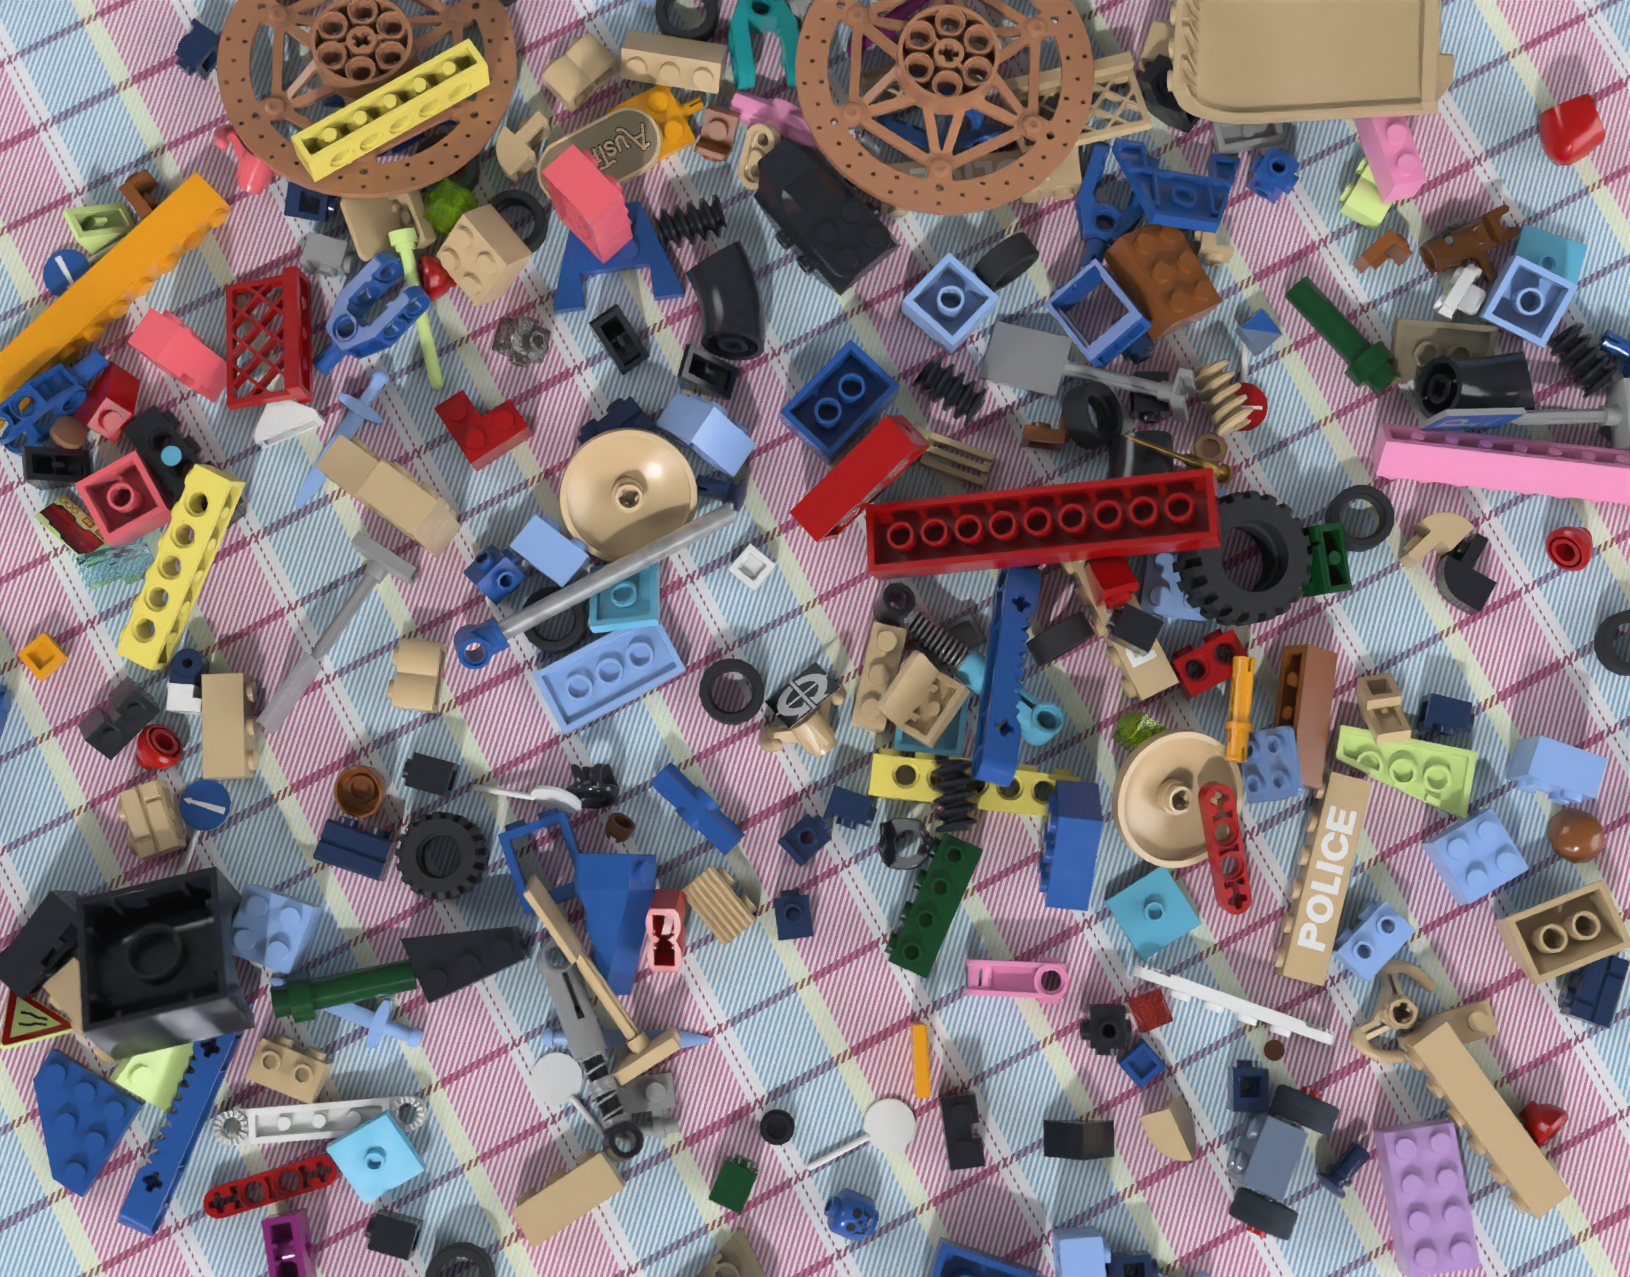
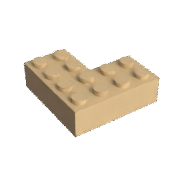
[315,434,462,559]

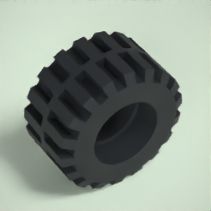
[395,811,489,900]

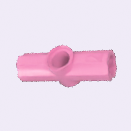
[730,90,821,152]

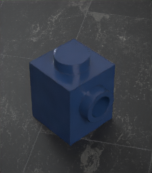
[773,888,813,941]

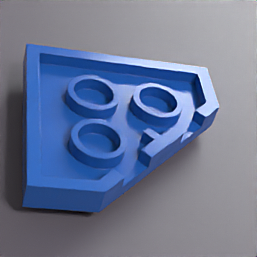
[33,1049,144,1197]

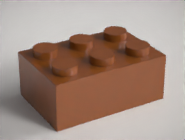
[1103,224,1223,341]

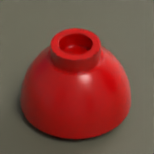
[417,254,457,301]
[1545,526,1593,572]
[136,724,184,770]
[1519,1100,1569,1149]

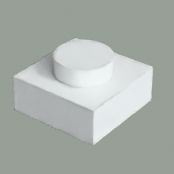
[728,544,776,593]

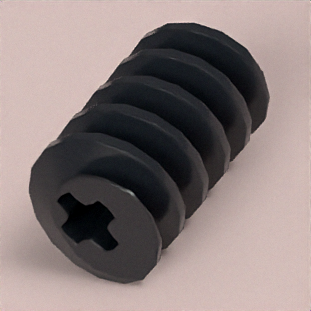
[653,194,728,252]
[1545,322,1618,399]
[912,355,987,427]
[931,759,979,833]

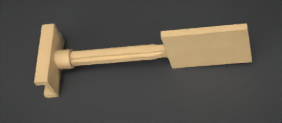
[523,874,682,1086]

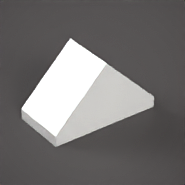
[252,400,326,450]

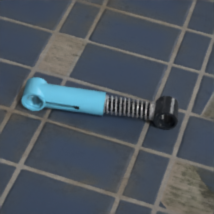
[873,583,1064,746]

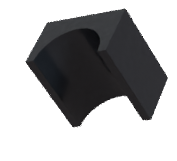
[76,866,255,1061]

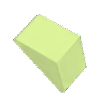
[62,202,136,255]

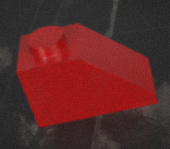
[73,361,140,443]

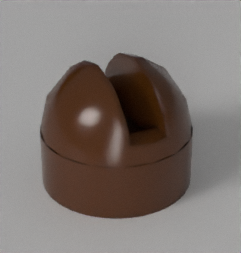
[605,812,635,843]

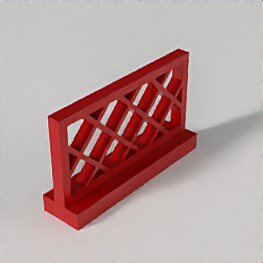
[226,265,313,410]

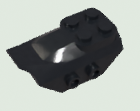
[753,138,901,296]

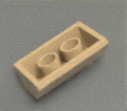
[1494,880,1630,985]

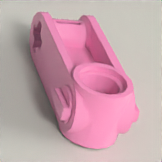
[964,957,1069,1004]

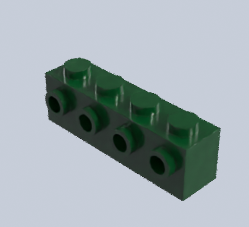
[884,833,983,979]

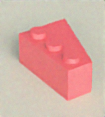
[127,308,227,403]

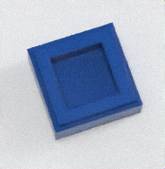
[1116,1039,1167,1089]

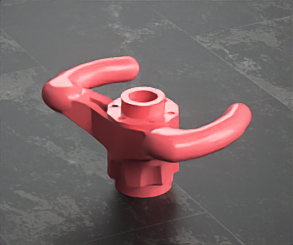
[213,124,279,194]

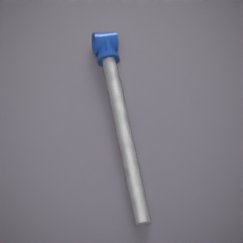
[453,503,737,669]

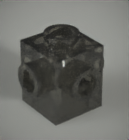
[491,316,551,368]

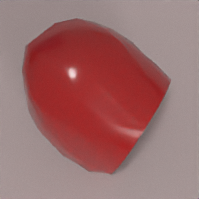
[1538,93,1606,166]

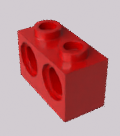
[1170,628,1250,701]

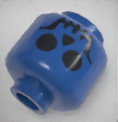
[824,1188,879,1242]

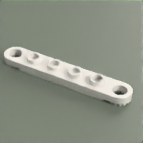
[1131,962,1336,1046]
[213,1095,427,1146]

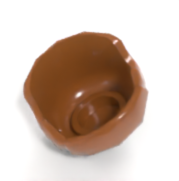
[334,765,387,819]
[1546,808,1605,864]

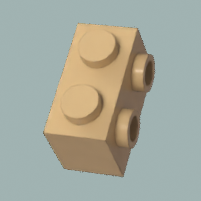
[245,1033,334,1104]

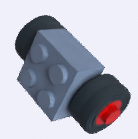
[1226,1084,1340,1240]

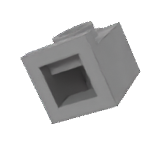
[299,231,357,278]

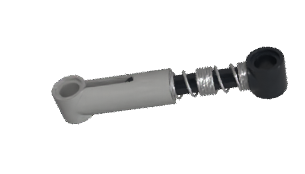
[536,939,644,1163]

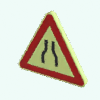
[0,989,74,1050]

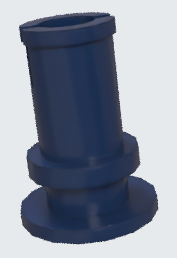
[695,474,747,512]
[1316,1142,1371,1199]

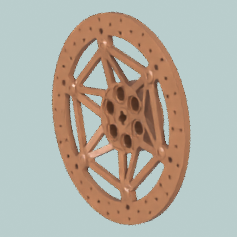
[217,0,517,199]
[795,0,1094,215]

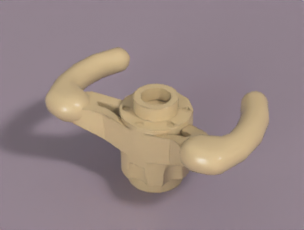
[759,683,846,758]
[1350,958,1436,1064]

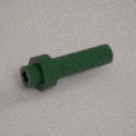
[1285,276,1400,395]
[270,959,418,1024]

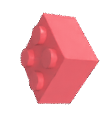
[74,450,174,550]

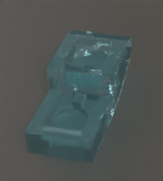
[76,543,154,591]

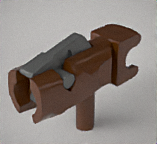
[1419,205,1520,284]

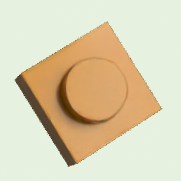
[17,632,70,681]

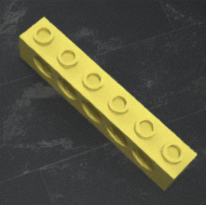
[291,38,490,182]
[116,464,246,671]
[868,748,1081,817]

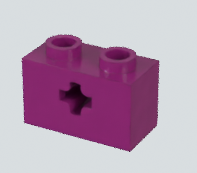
[261,1208,317,1277]

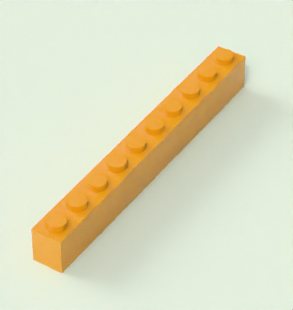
[0,172,232,430]

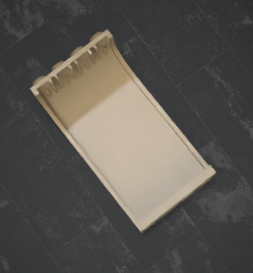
[1167,0,1442,124]

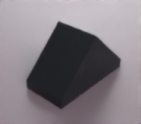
[589,304,650,375]
[677,344,739,400]
[21,446,91,490]
[1043,1120,1114,1161]

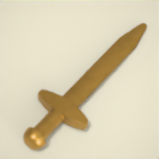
[1124,435,1234,484]

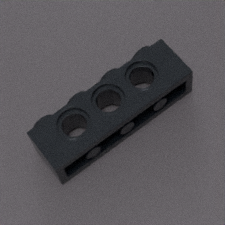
[122,404,247,530]

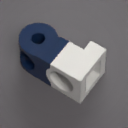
[166,648,210,715]

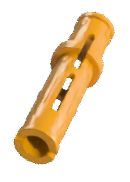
[1224,656,1256,763]

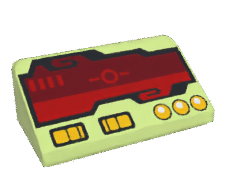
[34,495,109,564]

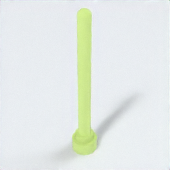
[388,228,444,390]

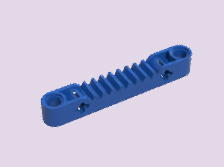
[971,566,1041,788]
[118,1001,253,1237]

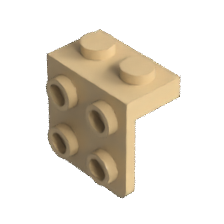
[340,190,436,261]
[878,650,970,749]

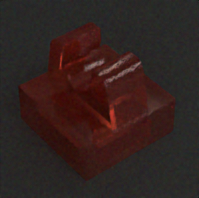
[1126,987,1174,1034]

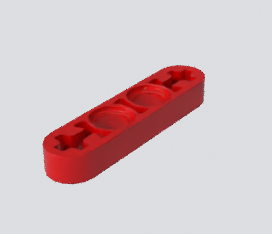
[1198,781,1252,915]
[203,1153,341,1219]

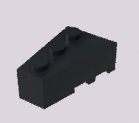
[0,890,82,999]
[401,926,531,1004]

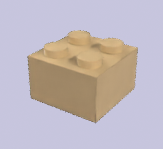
[435,203,533,308]

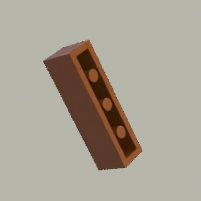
[1273,644,1338,789]

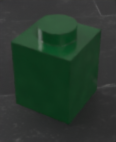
[708,1154,759,1214]

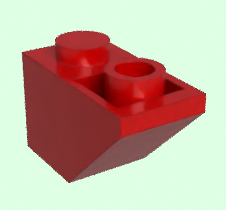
[1084,556,1139,610]

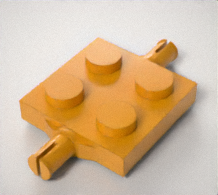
[606,84,705,163]

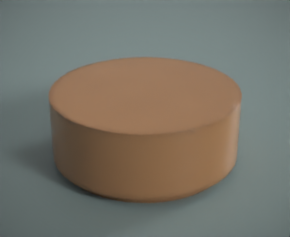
[49,416,87,449]
[1191,432,1227,464]

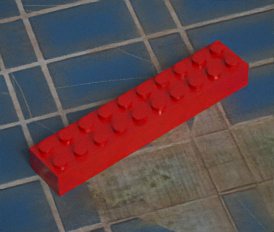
[865,468,1222,580]

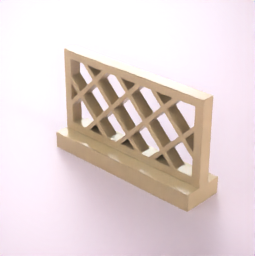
[1000,51,1152,156]

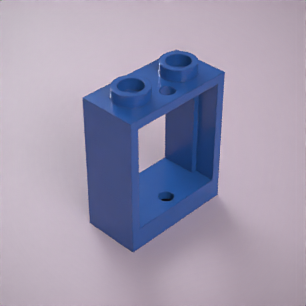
[1044,258,1153,369]
[498,808,582,914]

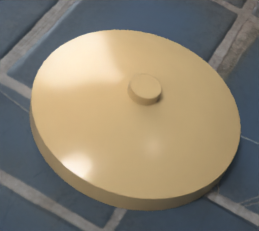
[559,427,698,563]
[1112,729,1243,868]

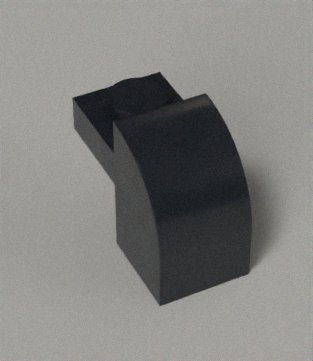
[1139,54,1200,134]
[1435,533,1497,616]

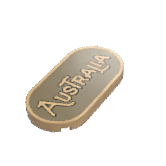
[537,107,663,199]

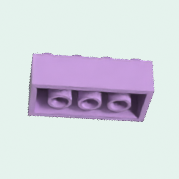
[1373,1118,1481,1277]

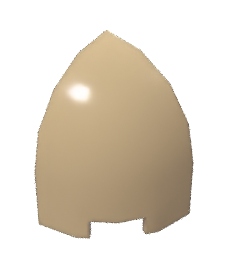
[1139,1095,1197,1161]

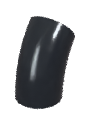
[686,240,766,361]
[1416,351,1535,419]
[1106,430,1174,479]

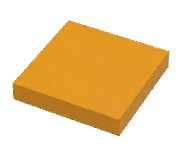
[909,1021,931,1098]

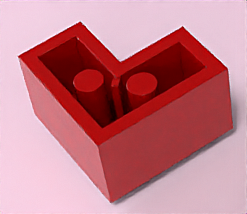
[434,389,533,472]

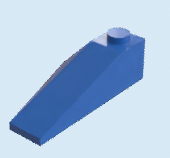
[575,853,656,995]

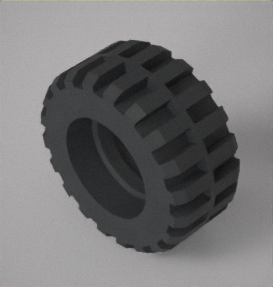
[1172,491,1312,626]

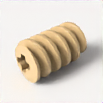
[1193,359,1254,437]

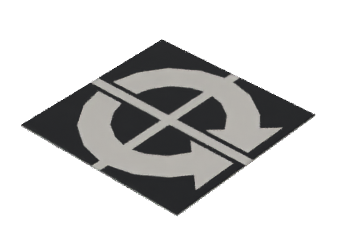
[765,662,841,728]

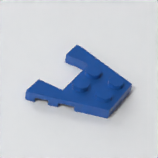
[1112,138,1240,233]
[553,201,684,314]

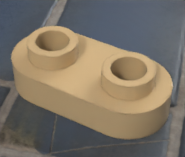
[738,122,781,190]

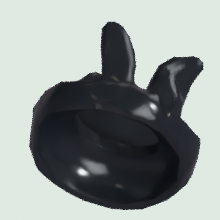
[566,763,620,809]
[878,817,934,870]

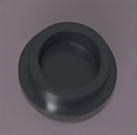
[760,1109,795,1145]

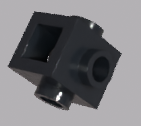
[1080,1004,1132,1056]

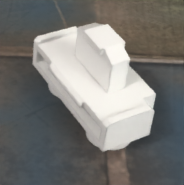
[1432,263,1486,322]

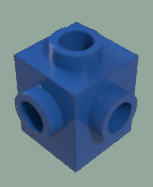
[1247,146,1301,204]
[463,544,526,606]

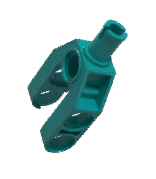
[727,0,799,90]

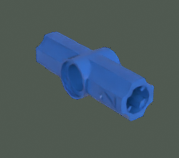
[651,762,745,856]

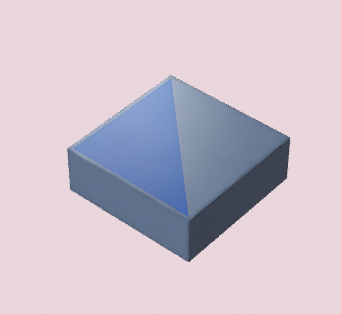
[1234,308,1283,356]

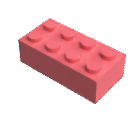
[542,144,633,264]

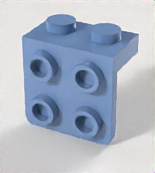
[1242,725,1303,804]

